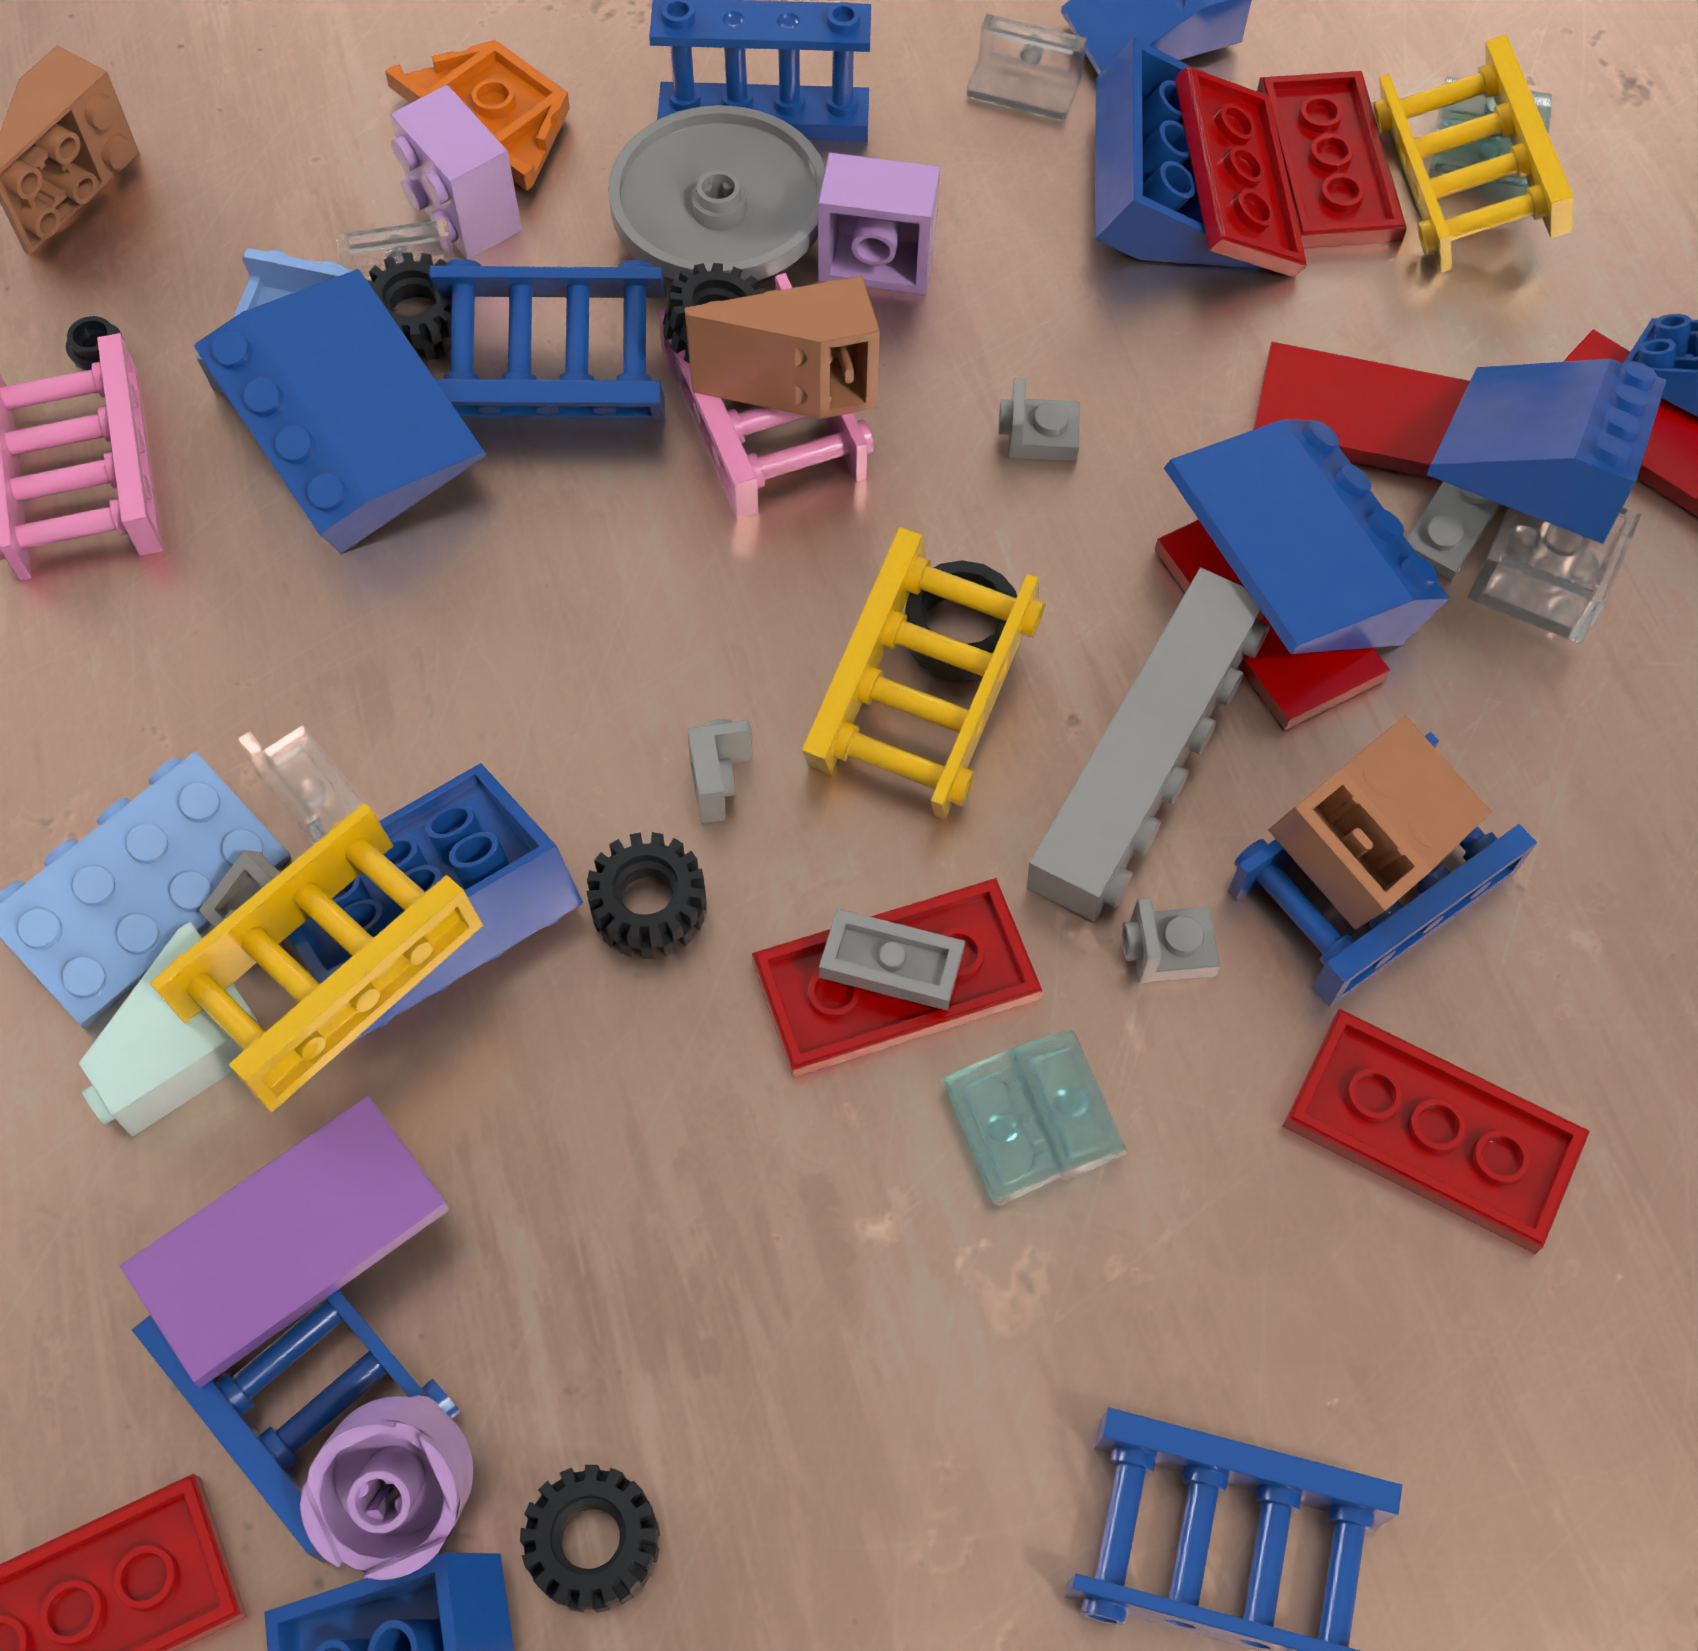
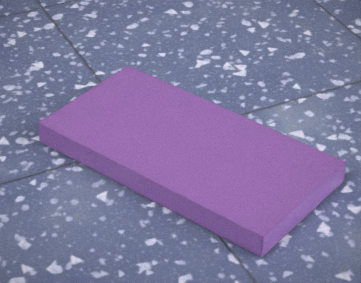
[120,1095,449,1388]

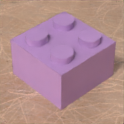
[390,85,522,259]
[818,152,941,295]

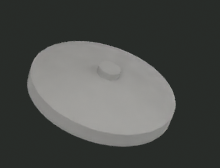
[608,105,825,281]

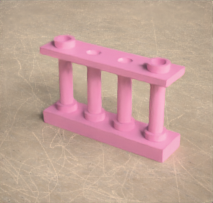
[658,273,874,519]
[0,333,163,581]

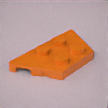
[385,40,570,191]

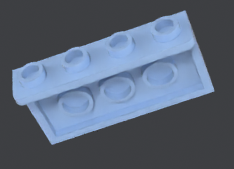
[0,751,291,1029]

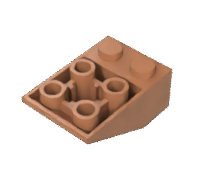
[0,45,139,255]
[685,276,880,419]
[1268,715,1492,930]

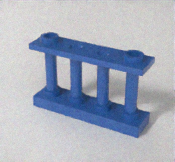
[649,0,871,142]
[429,259,666,420]
[1227,732,1537,1007]
[132,1290,461,1563]
[1064,1407,1402,1651]

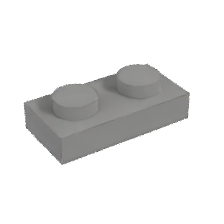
[1406,482,1501,581]
[819,908,965,1011]

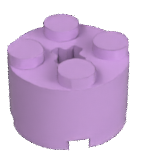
[300,1395,473,1580]

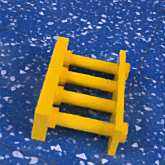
[1373,34,1574,273]
[802,526,1046,820]
[150,803,483,1113]

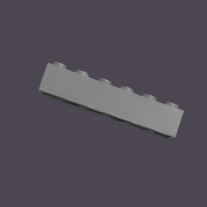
[1027,568,1270,922]

